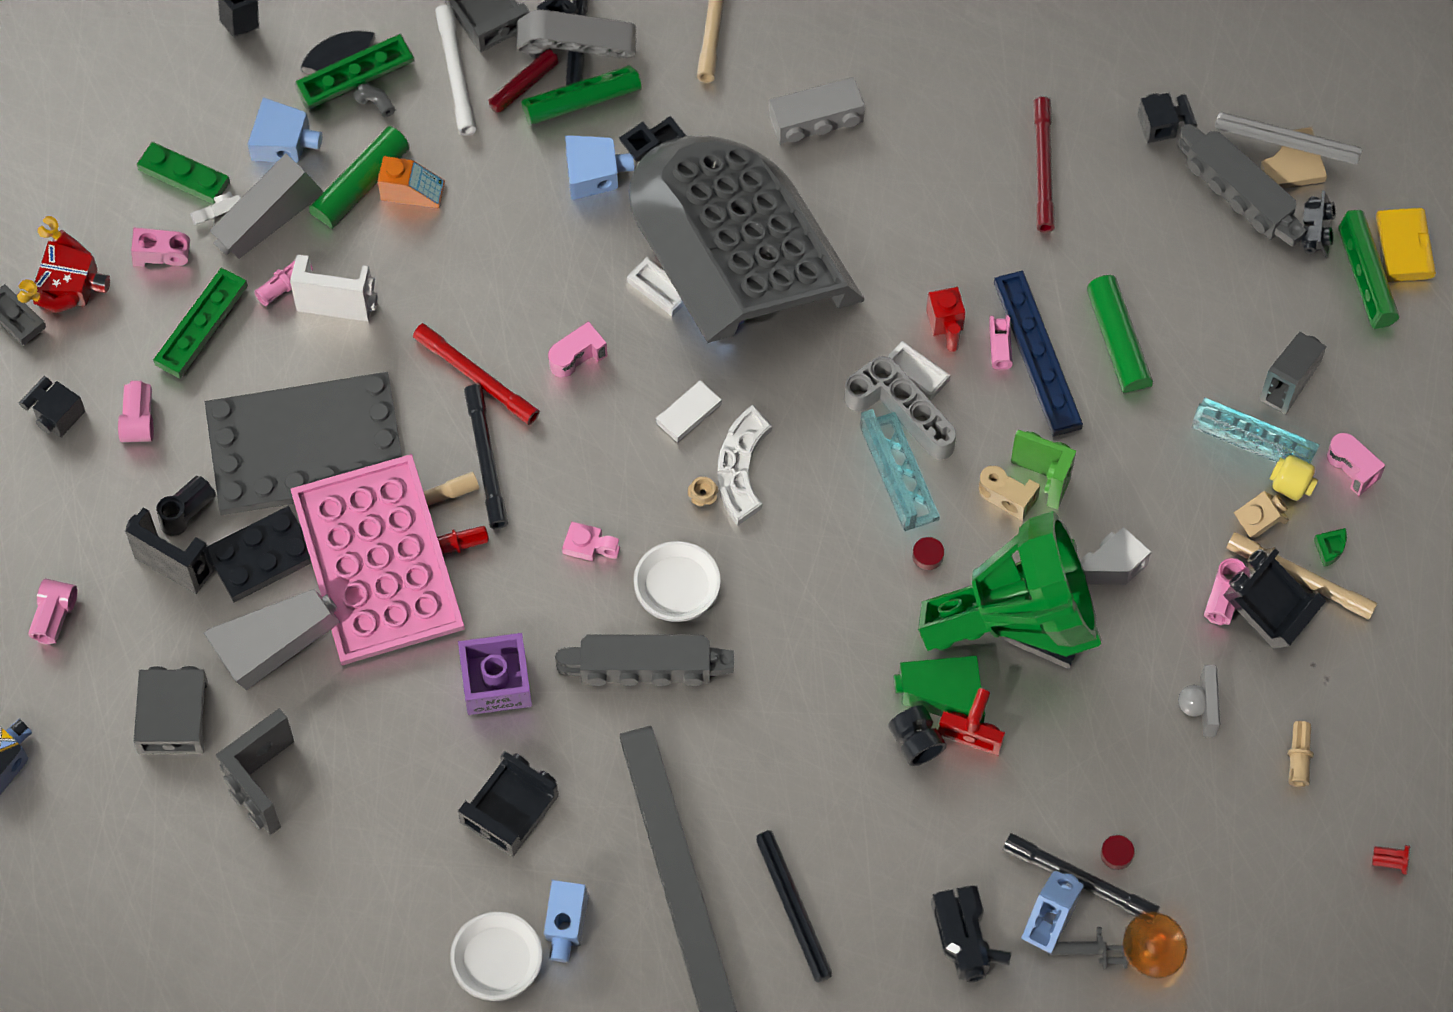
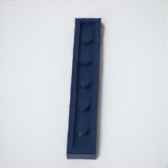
[994,270,1083,437]

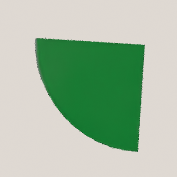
[1314,528,1347,567]

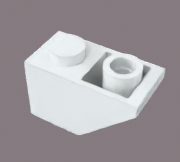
[1081,527,1151,585]

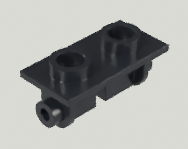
[1301,190,1336,257]

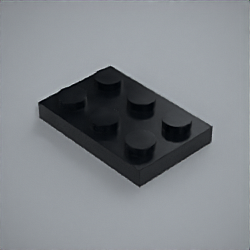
[207,505,312,603]

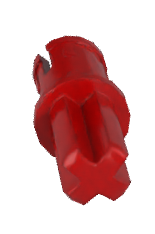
[437,526,489,554]

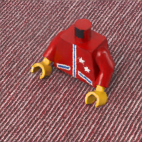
[17,216,110,313]

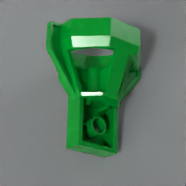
[918,511,1101,657]

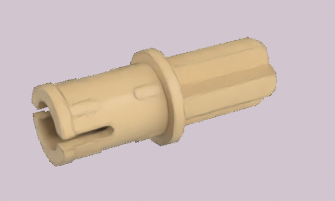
[1287,721,1314,787]

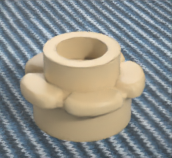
[688,477,718,506]

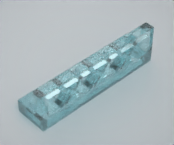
[1191,397,1320,464]
[860,409,940,531]

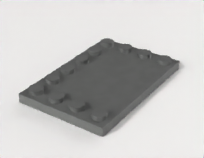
[204,372,402,516]

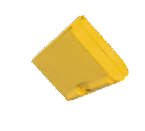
[1376,208,1436,282]

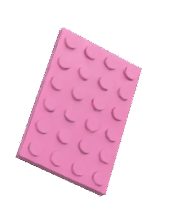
[290,454,465,665]

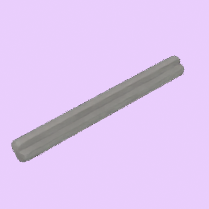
[1215,112,1362,164]

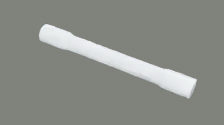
[435,5,477,136]

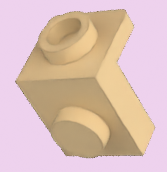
[1234,491,1289,540]

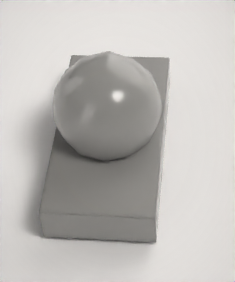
[1178,665,1220,737]

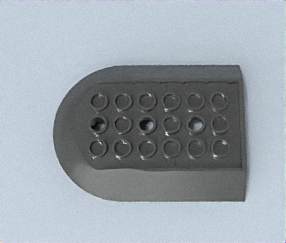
[629,136,865,343]

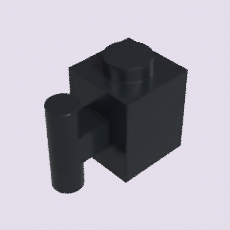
[218,0,259,37]
[1137,93,1197,143]
[19,376,86,438]

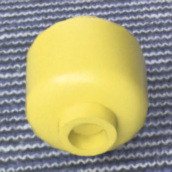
[1269,455,1318,501]

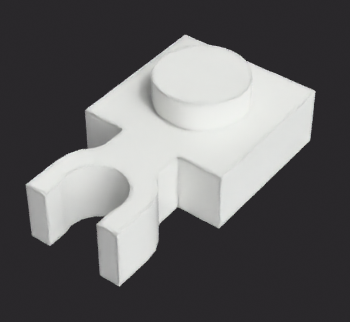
[190,192,241,225]

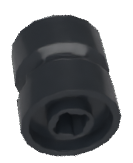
[888,705,946,766]

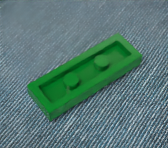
[137,142,230,204]

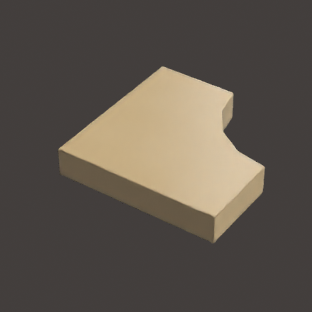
[1260,127,1327,189]

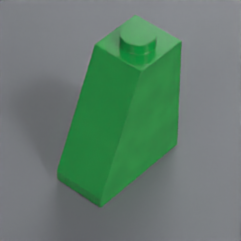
[894,656,985,724]

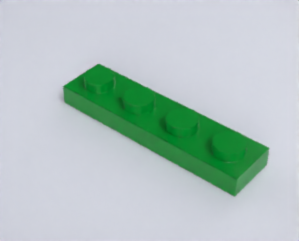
[153,267,248,379]

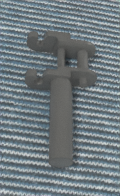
[1047,926,1132,969]

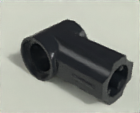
[156,475,216,536]

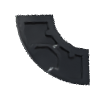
[301,31,376,74]

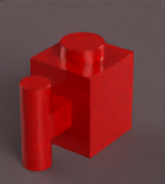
[926,287,966,352]

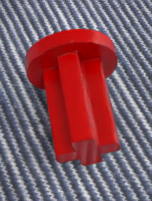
[1372,845,1410,875]

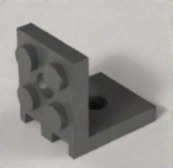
[216,708,294,835]

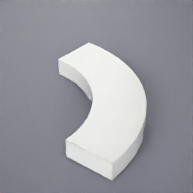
[718,405,772,526]

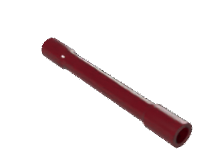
[1033,97,1055,232]

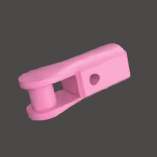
[989,315,1013,369]

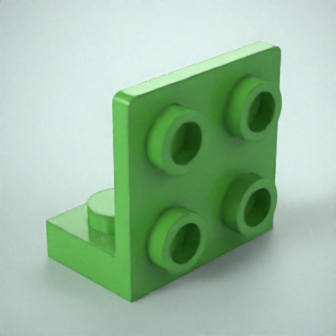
[1011,430,1076,510]

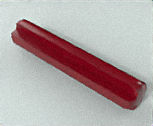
[488,49,558,113]

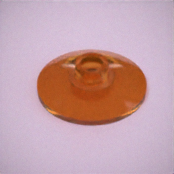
[1123,912,1187,978]

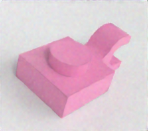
[562,521,620,561]

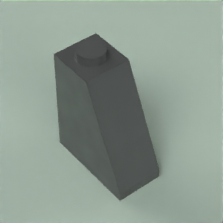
[1259,332,1327,415]

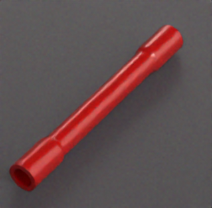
[413,323,540,425]

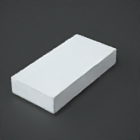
[627,257,684,316]
[887,340,950,401]
[656,380,722,443]

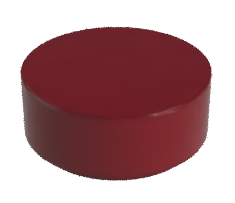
[912,537,944,570]
[1100,835,1135,870]

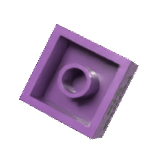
[458,633,532,715]

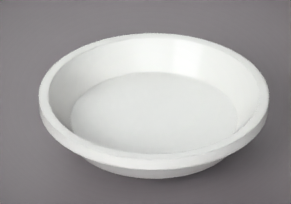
[634,541,720,622]
[450,912,542,1001]

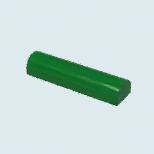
[295,33,414,110]
[521,65,642,126]
[309,126,410,229]
[1338,210,1400,329]
[1087,275,1153,393]

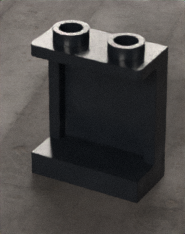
[125,507,215,594]
[1223,547,1326,649]
[458,751,559,857]

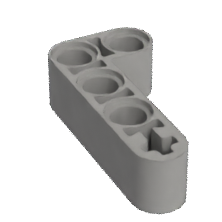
[517,10,636,58]
[845,356,956,460]

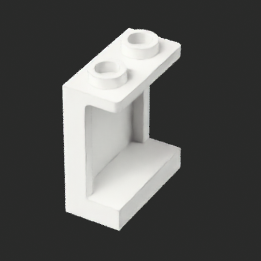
[290,255,378,321]

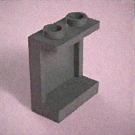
[446,0,529,52]
[134,666,208,754]

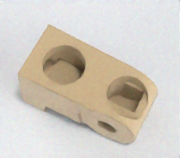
[979,466,1040,521]

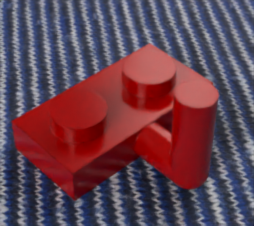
[938,688,1005,756]

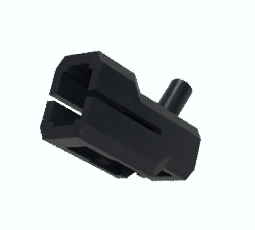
[931,885,1011,982]

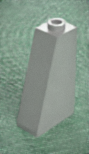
[209,153,324,259]
[204,589,340,690]

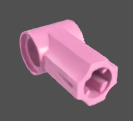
[118,381,154,442]
[1204,558,1246,625]
[28,578,78,645]

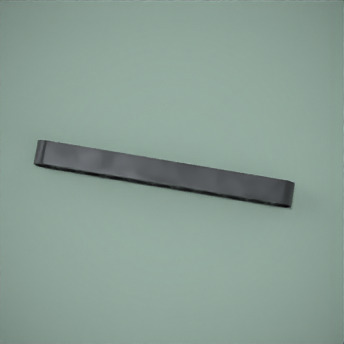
[619,725,737,1012]

